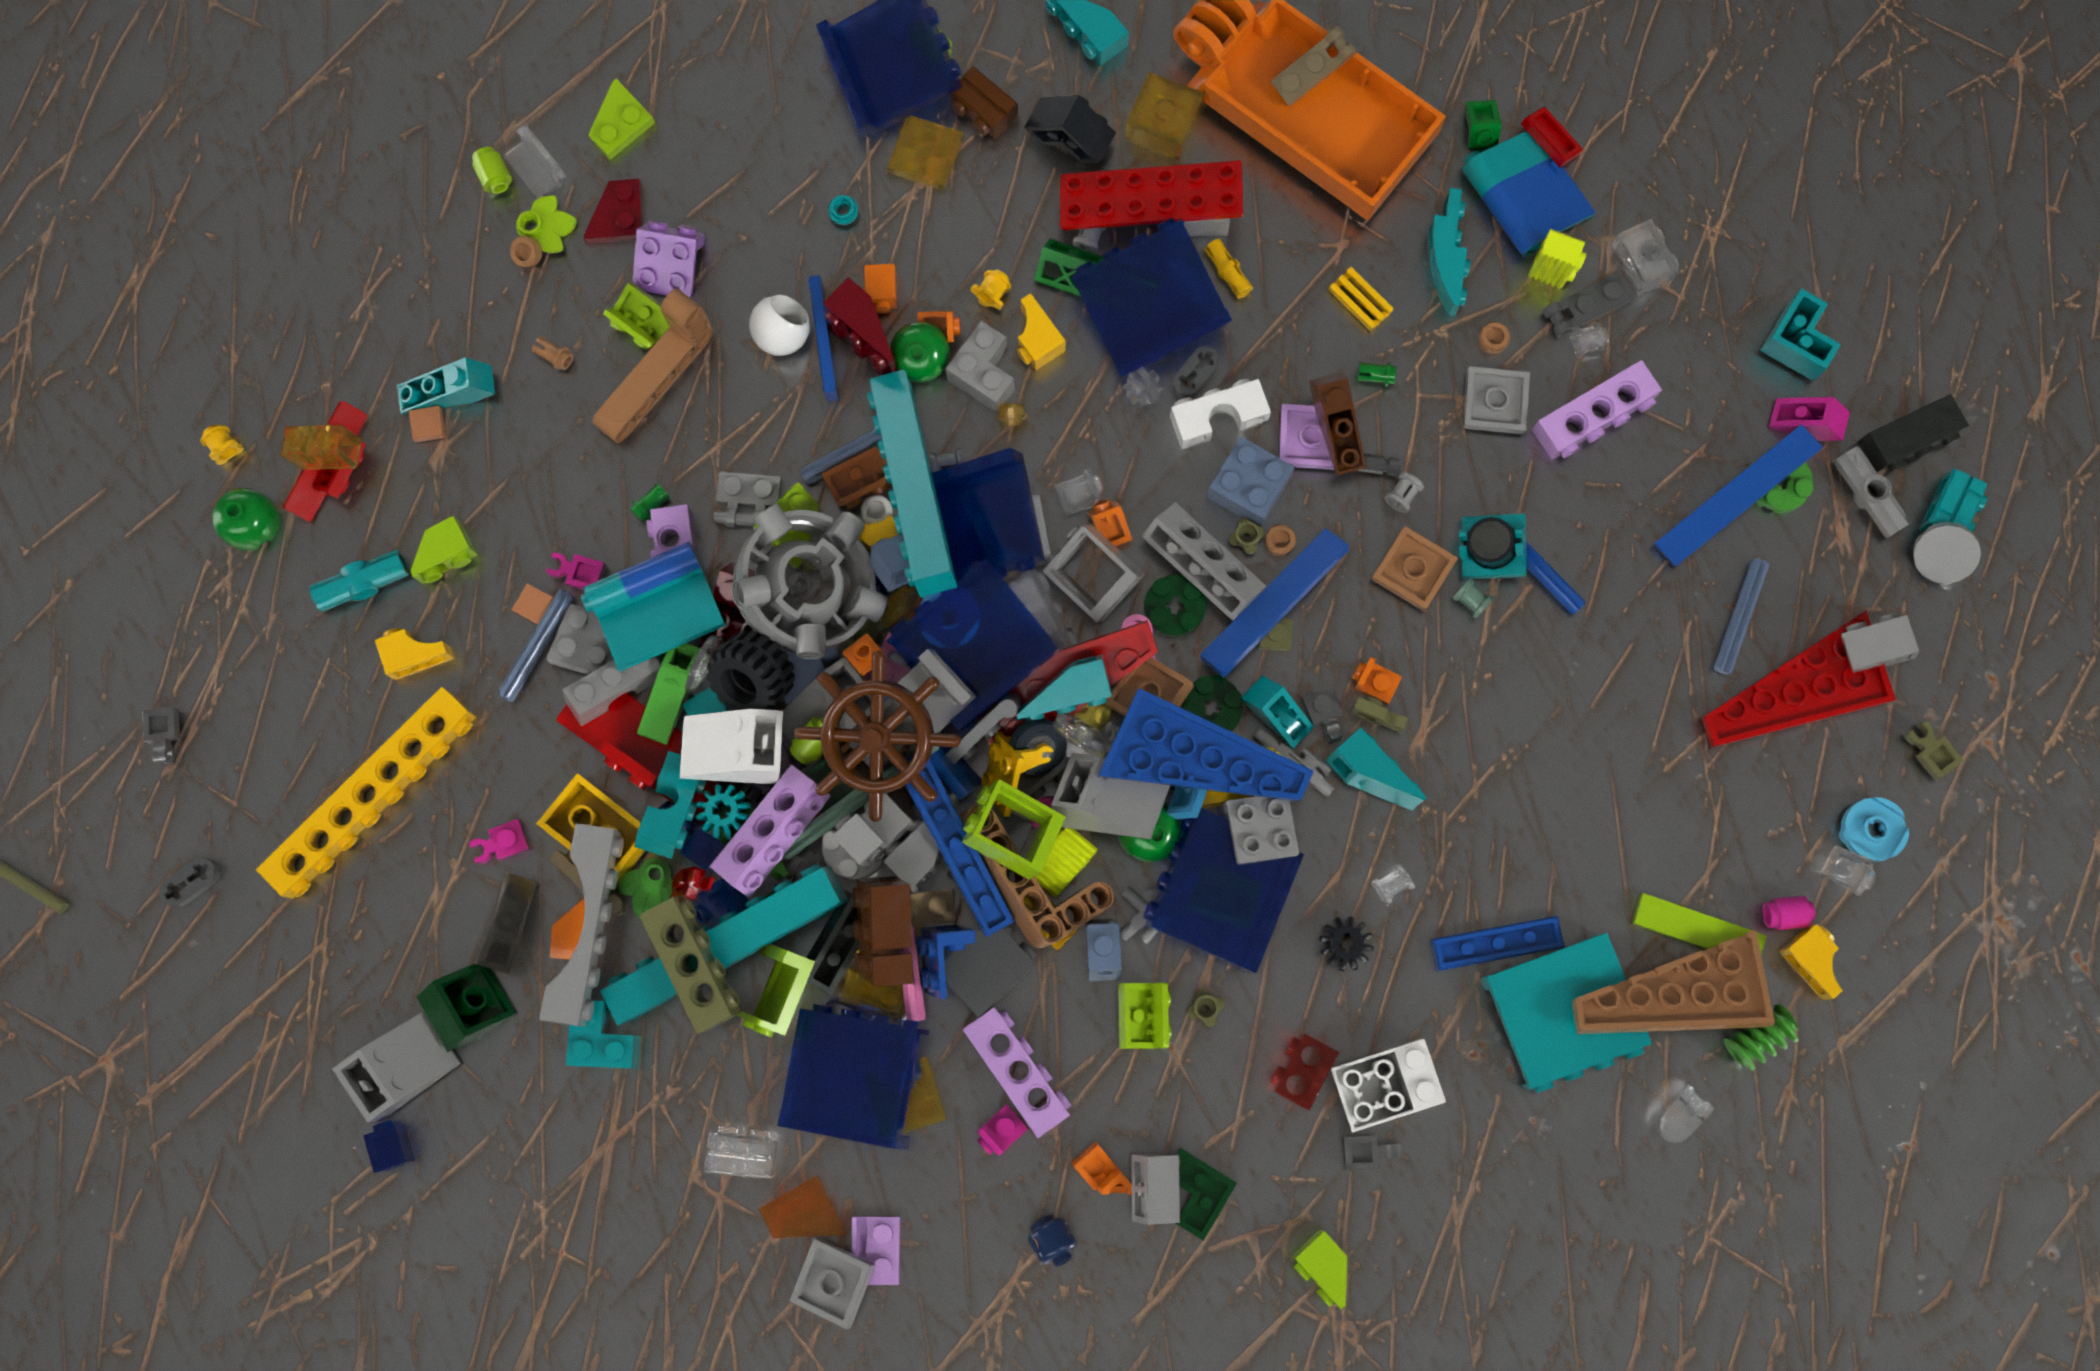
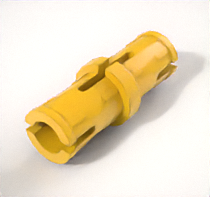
[1204,238,1253,299]

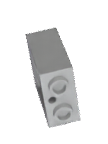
[1043,524,1145,623]

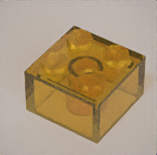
[1125,72,1205,161]

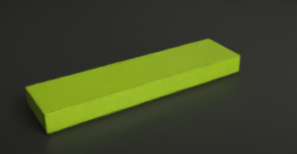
[1631,893,1767,955]

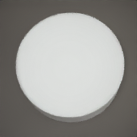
[861,495,893,524]

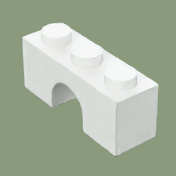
[1170,379,1271,450]

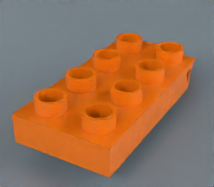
[1173,0,1446,221]

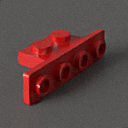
[283,401,368,522]

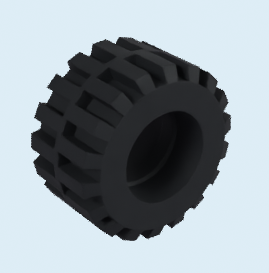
[706,630,795,711]

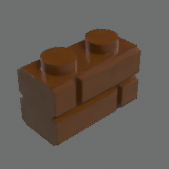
[949,66,1018,139]

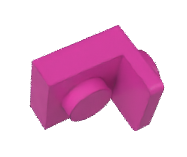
[977,1104,1029,1156]

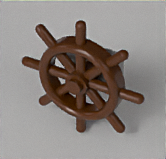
[794,651,961,822]

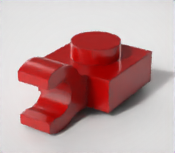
[670,866,715,901]

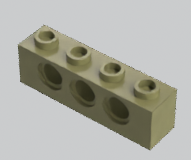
[639,895,741,1034]

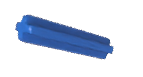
[1515,541,1585,614]

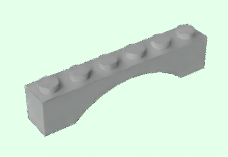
[539,823,624,1027]

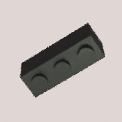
[1858,394,1969,473]
[806,890,859,996]

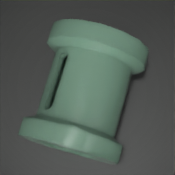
[1452,578,1494,619]

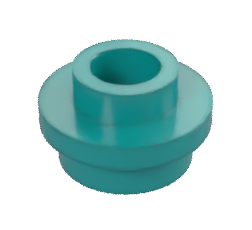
[828,195,859,225]

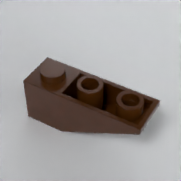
[1309,373,1367,476]

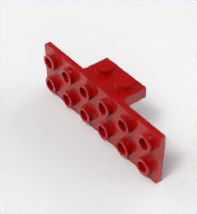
[1060,160,1244,230]
[556,693,737,824]

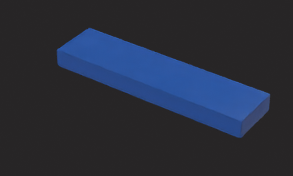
[808,275,839,402]
[1430,916,1565,971]

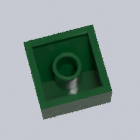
[416,959,516,1052]

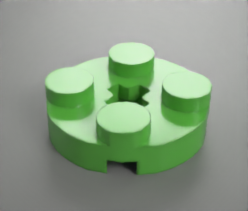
[1756,462,1814,513]

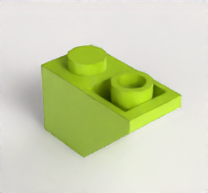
[410,516,478,584]
[1292,1229,1347,1309]

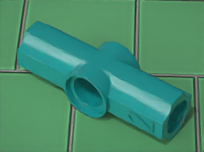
[309,549,409,612]

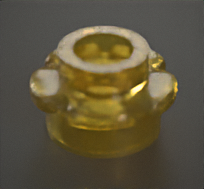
[997,403,1027,426]

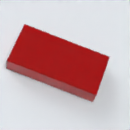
[1521,106,1583,168]

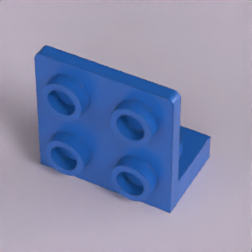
[916,924,976,999]

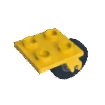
[981,718,1067,817]

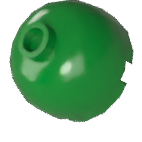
[890,321,951,383]
[212,488,280,551]
[1117,803,1182,863]

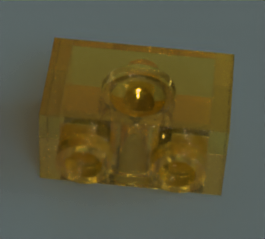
[280,425,361,469]

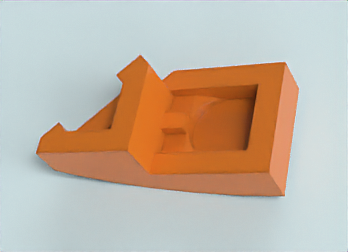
[550,898,585,960]
[1071,1141,1132,1195]

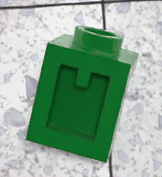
[1464,100,1502,149]

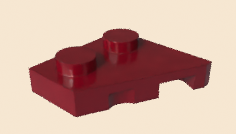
[584,178,643,244]

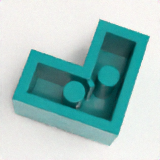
[1760,288,1841,381]
[566,1000,641,1069]

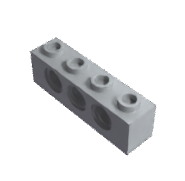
[1142,502,1266,621]

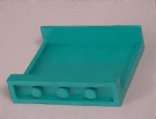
[1480,933,1652,1093]

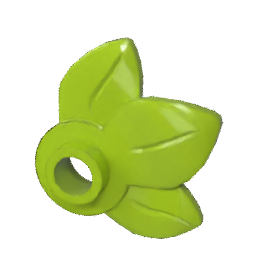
[516,195,577,253]

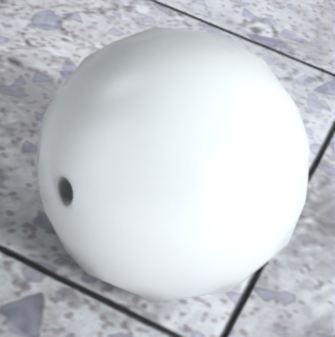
[749,294,810,356]

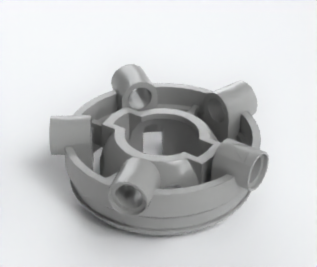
[731,503,888,659]

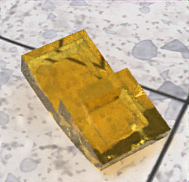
[883,584,919,628]

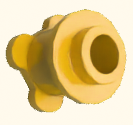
[970,269,1011,310]
[200,424,244,465]

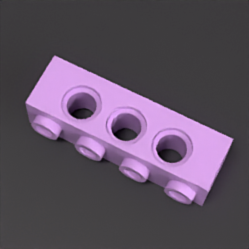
[1532,360,1662,460]
[647,504,698,558]
[710,764,831,898]
[963,1007,1071,1138]

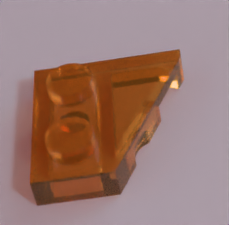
[759,1176,847,1238]

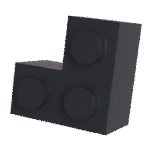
[1024,95,1116,163]

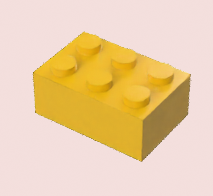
[536,773,646,886]

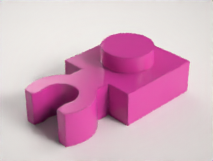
[546,553,607,590]
[468,819,531,864]

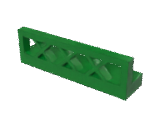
[1034,238,1163,318]

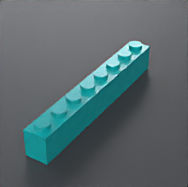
[867,370,957,598]
[600,864,849,1026]

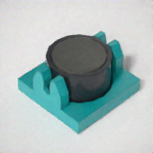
[1459,514,1527,580]

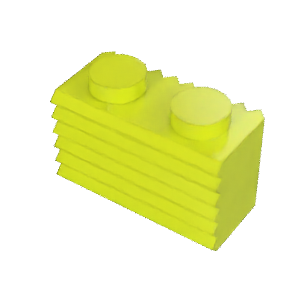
[1528,229,1587,289]
[1035,828,1098,900]

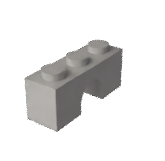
[562,657,661,726]

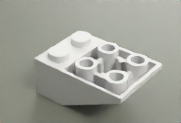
[679,709,783,784]
[1331,1039,1446,1133]

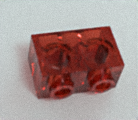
[1270,1033,1339,1111]

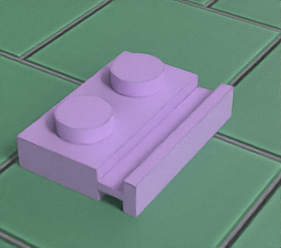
[852,1216,901,1285]

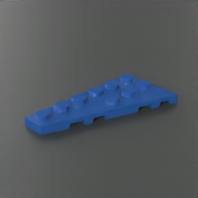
[1097,688,1314,801]

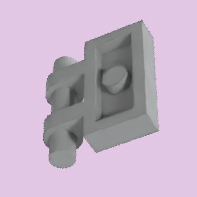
[713,471,782,529]

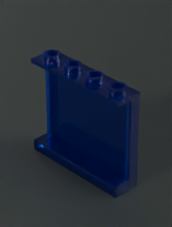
[816,0,962,138]
[1071,218,1232,378]
[932,447,1046,589]
[886,559,1061,731]
[1143,808,1304,974]
[777,1004,930,1150]

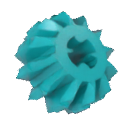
[696,784,752,839]

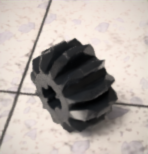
[1318,916,1374,971]

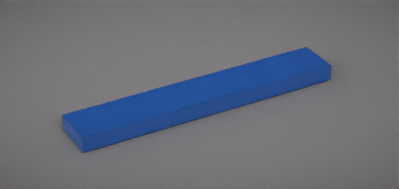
[1654,424,1823,568]
[1200,528,1349,678]
[895,754,1015,937]

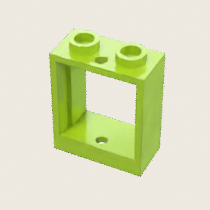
[962,779,1066,880]

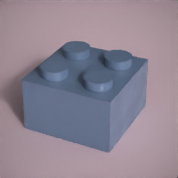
[1207,436,1295,527]

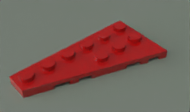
[1702,611,1896,748]
[967,620,1158,746]

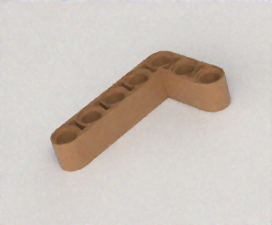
[592,288,713,443]
[959,803,1114,948]

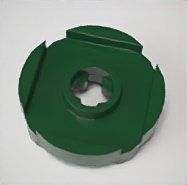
[1144,575,1206,638]
[1180,676,1243,732]

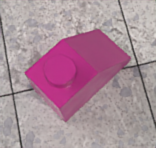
[1769,397,1850,441]

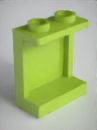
[736,944,815,1038]

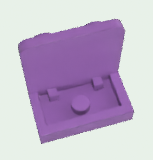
[632,220,705,297]

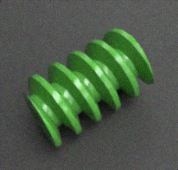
[1723,1004,1798,1071]

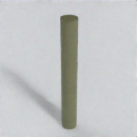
[0,860,69,914]

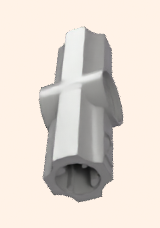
[1833,446,1912,538]

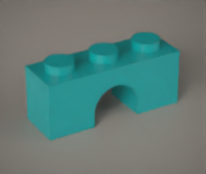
[634,751,707,859]

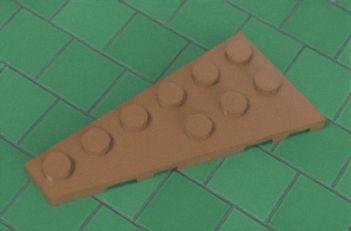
[1572,929,1775,1034]

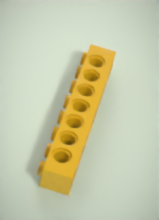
[255,686,477,899]

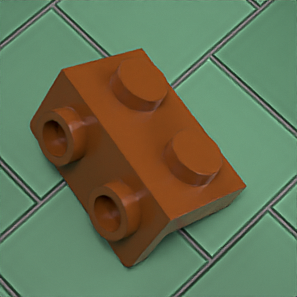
[821,446,891,510]

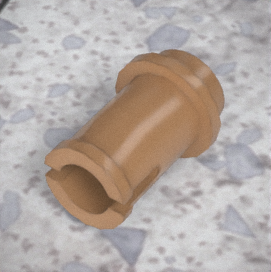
[532,336,573,370]

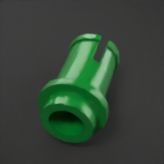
[1357,362,1397,387]
[629,483,670,522]

